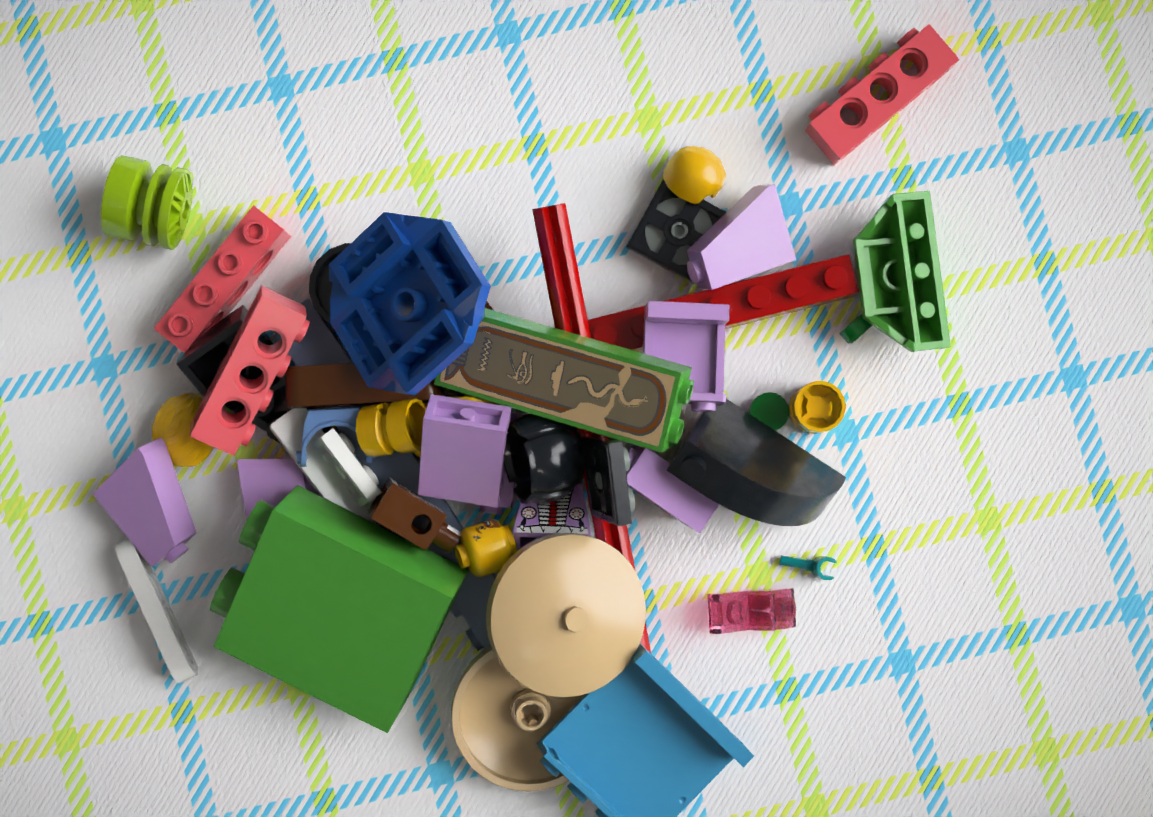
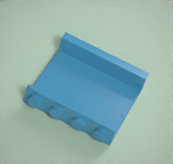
[537,643,754,817]

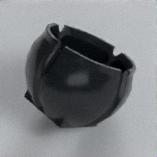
[504,413,589,504]

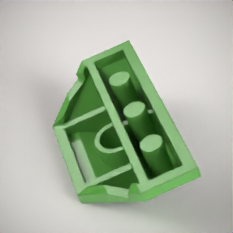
[852,191,951,352]

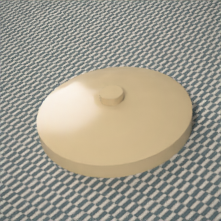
[486,533,646,697]
[451,645,583,792]

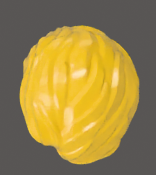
[152,393,214,467]

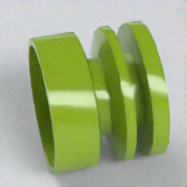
[101,155,193,250]

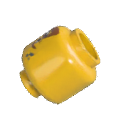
[454,519,517,577]

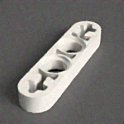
[115,539,198,683]

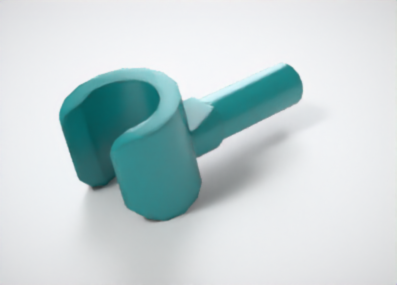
[780,555,837,580]

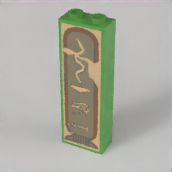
[434,308,694,453]

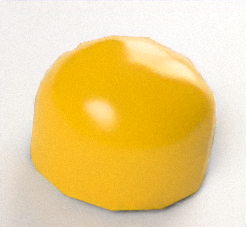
[662,146,726,204]

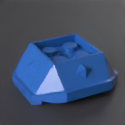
[329,212,491,395]

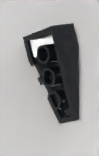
[176,305,332,445]

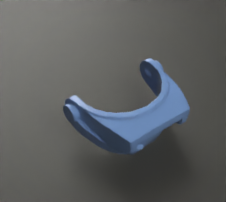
[296,407,375,467]

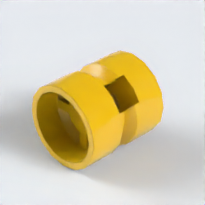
[788,381,846,434]
[356,399,426,457]

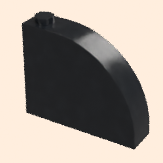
[666,398,846,526]

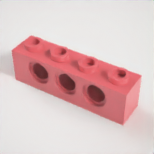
[805,24,960,166]
[154,205,292,353]
[190,285,310,456]

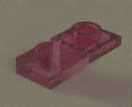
[707,588,796,634]

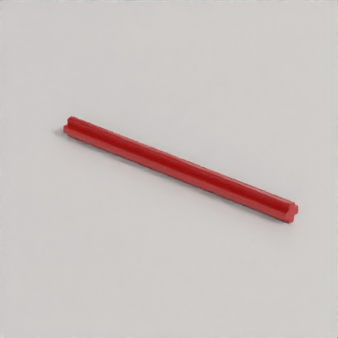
[532,203,651,653]

